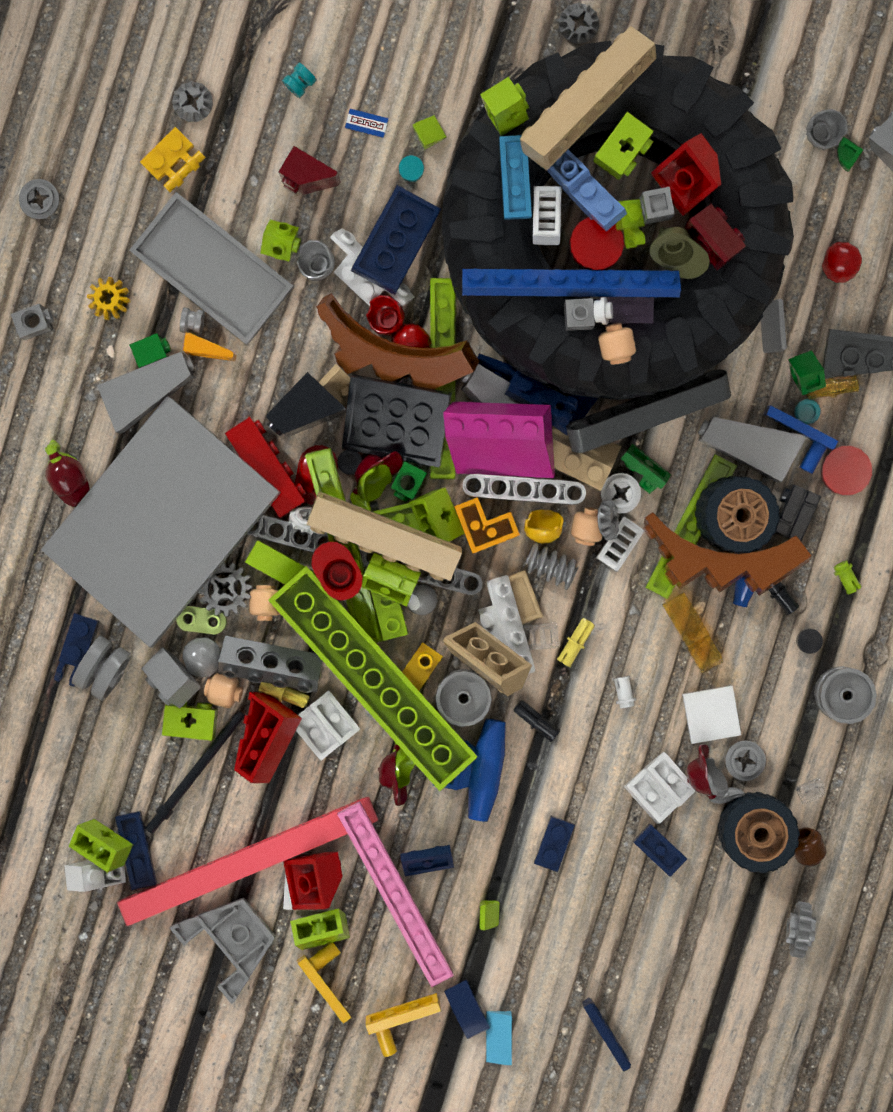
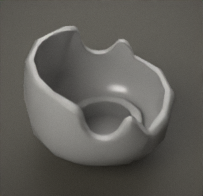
[806,109,848,150]
[296,240,335,281]
[183,637,221,678]

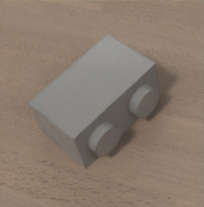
[141,647,201,708]

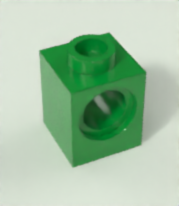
[129,333,172,368]
[788,350,826,396]
[391,461,427,502]

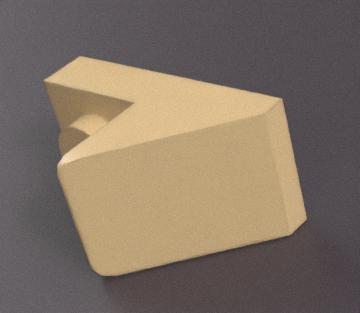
[319,364,350,409]

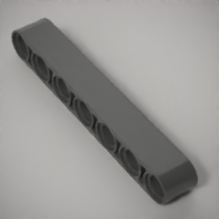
[566,369,731,453]

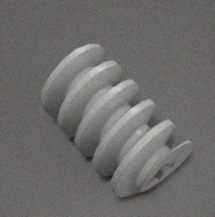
[523,542,579,590]

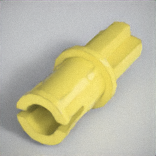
[557,618,595,667]
[259,682,309,708]

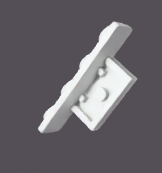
[330,228,414,306]
[478,575,535,674]

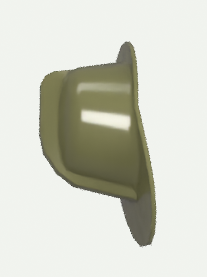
[650,226,710,279]

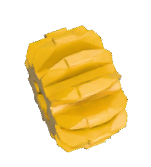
[87,277,131,320]

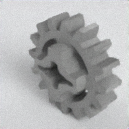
[198,562,253,617]
[785,901,816,958]

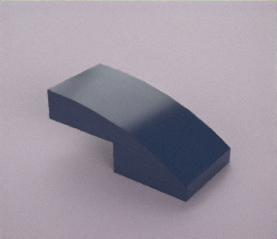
[444,980,490,1039]

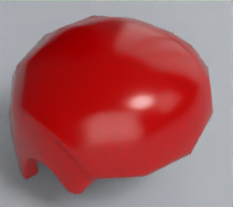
[822,241,862,283]
[366,295,405,335]
[391,324,431,348]

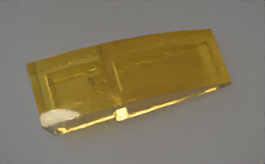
[662,592,723,675]

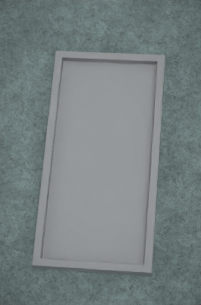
[129,192,294,346]

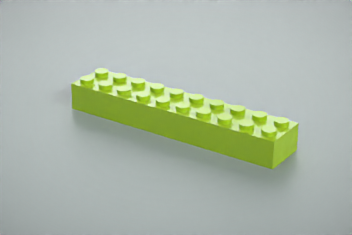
[268,566,478,791]

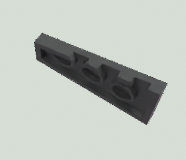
[823,329,893,379]

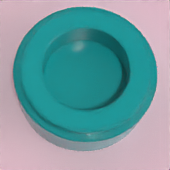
[399,155,424,182]
[794,399,821,425]

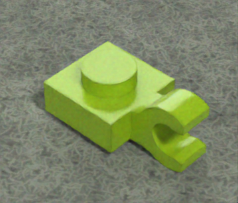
[616,199,645,249]

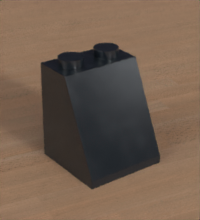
[265,372,347,437]

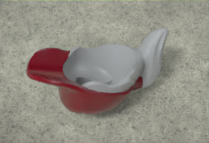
[687,744,745,804]

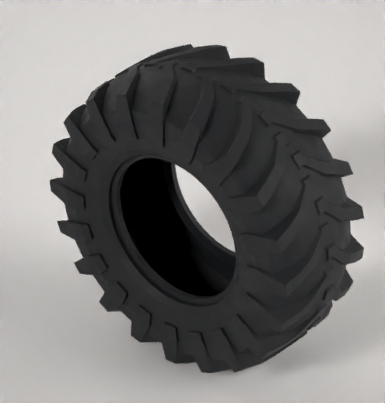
[442,41,794,400]

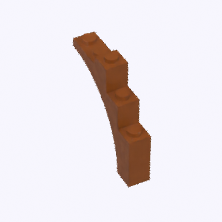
[316,293,479,389]
[643,512,812,596]

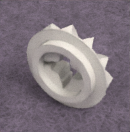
[601,473,641,513]
[289,507,318,535]

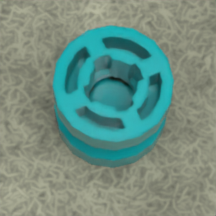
[281,62,317,99]

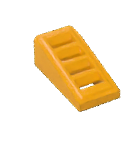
[183,332,237,361]

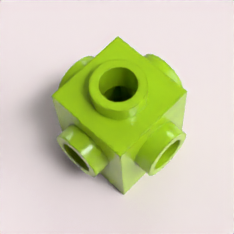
[260,219,301,261]

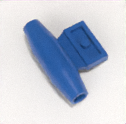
[433,718,506,822]

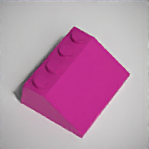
[443,402,555,478]

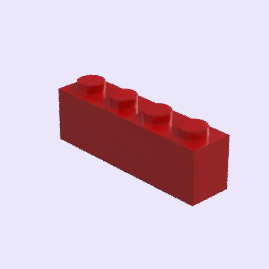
[225,417,308,518]

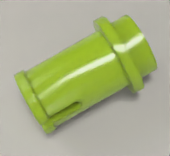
[833,560,862,594]

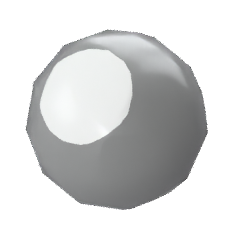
[407,584,438,616]

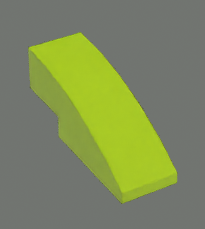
[245,540,316,584]

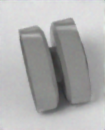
[72,636,132,701]
[814,666,877,724]
[436,669,492,727]

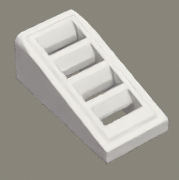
[533,186,561,245]
[596,517,644,572]

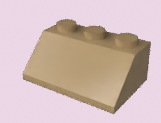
[552,425,621,492]
[443,622,532,697]

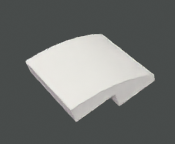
[296,690,360,761]
[624,752,695,824]

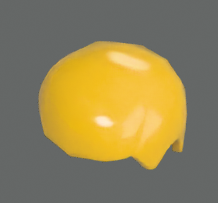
[524,509,564,544]

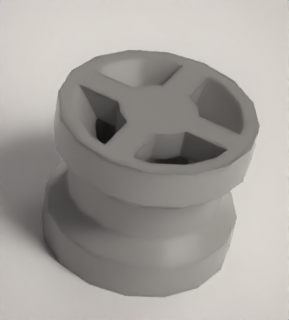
[180,307,205,335]

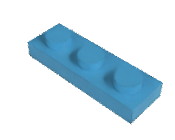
[499,135,532,220]

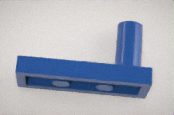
[763,405,838,474]

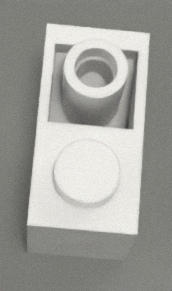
[64,860,126,892]

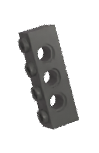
[218,635,324,693]

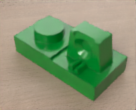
[621,444,671,494]

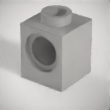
[639,187,675,224]
[564,298,595,331]
[11,304,54,340]

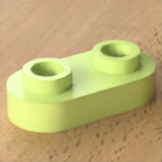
[176,606,227,634]

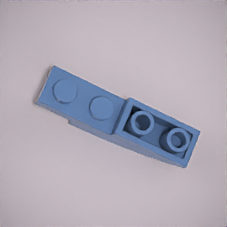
[547,150,627,231]

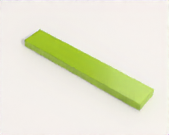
[645,454,737,599]

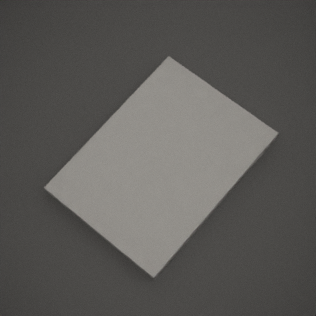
[41,395,281,648]

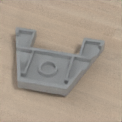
[170,897,275,1004]

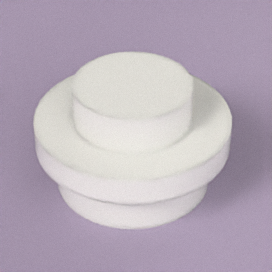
[594,297,613,325]

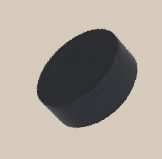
[337,450,363,475]
[796,628,823,654]

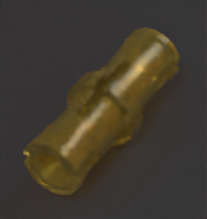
[806,376,859,400]

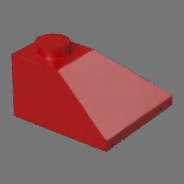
[651,133,721,216]
[283,852,343,910]

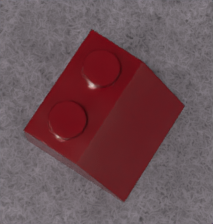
[278,146,341,195]
[684,204,746,271]

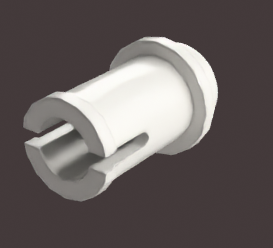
[614,676,636,709]

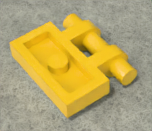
[140,127,206,192]

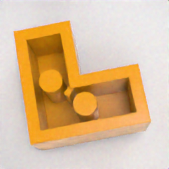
[454,497,520,554]

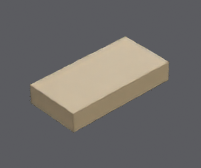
[508,570,543,625]

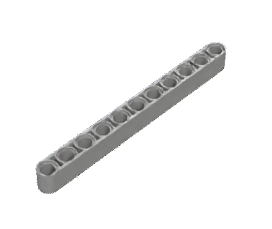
[247,515,483,595]

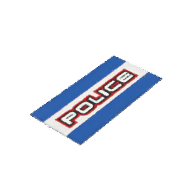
[345,109,389,138]

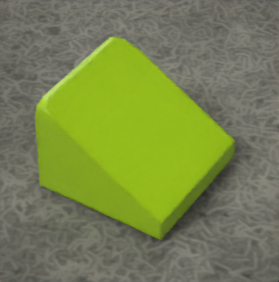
[412,115,447,150]
[479,900,500,930]

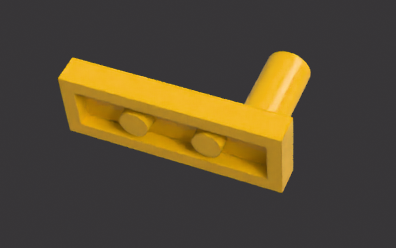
[402,642,443,691]
[297,942,351,1024]
[366,993,441,1057]

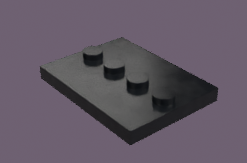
[342,374,452,467]

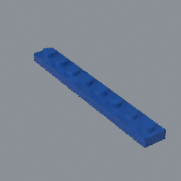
[462,269,681,297]

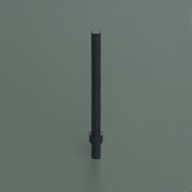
[145,709,245,834]

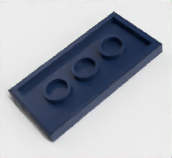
[351,185,441,295]

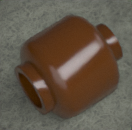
[794,827,827,866]

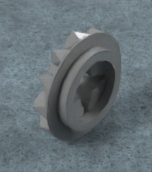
[559,2,599,44]
[172,81,213,122]
[19,179,60,220]
[598,500,620,540]
[725,741,766,781]

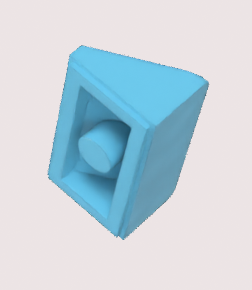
[486,1011,512,1065]

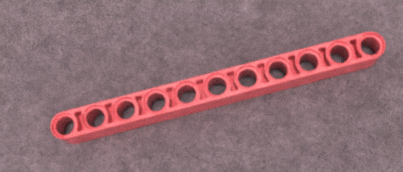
[117,797,379,926]

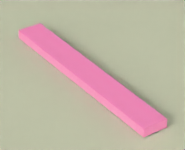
[337,801,454,988]

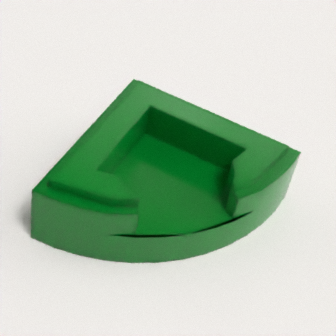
[837,137,863,172]

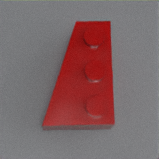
[234,692,302,783]

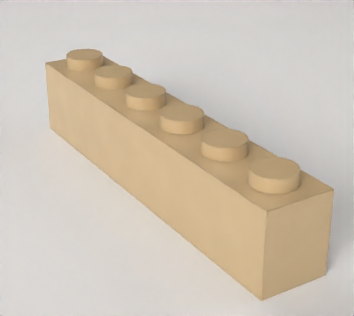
[520,26,657,171]
[306,491,462,581]

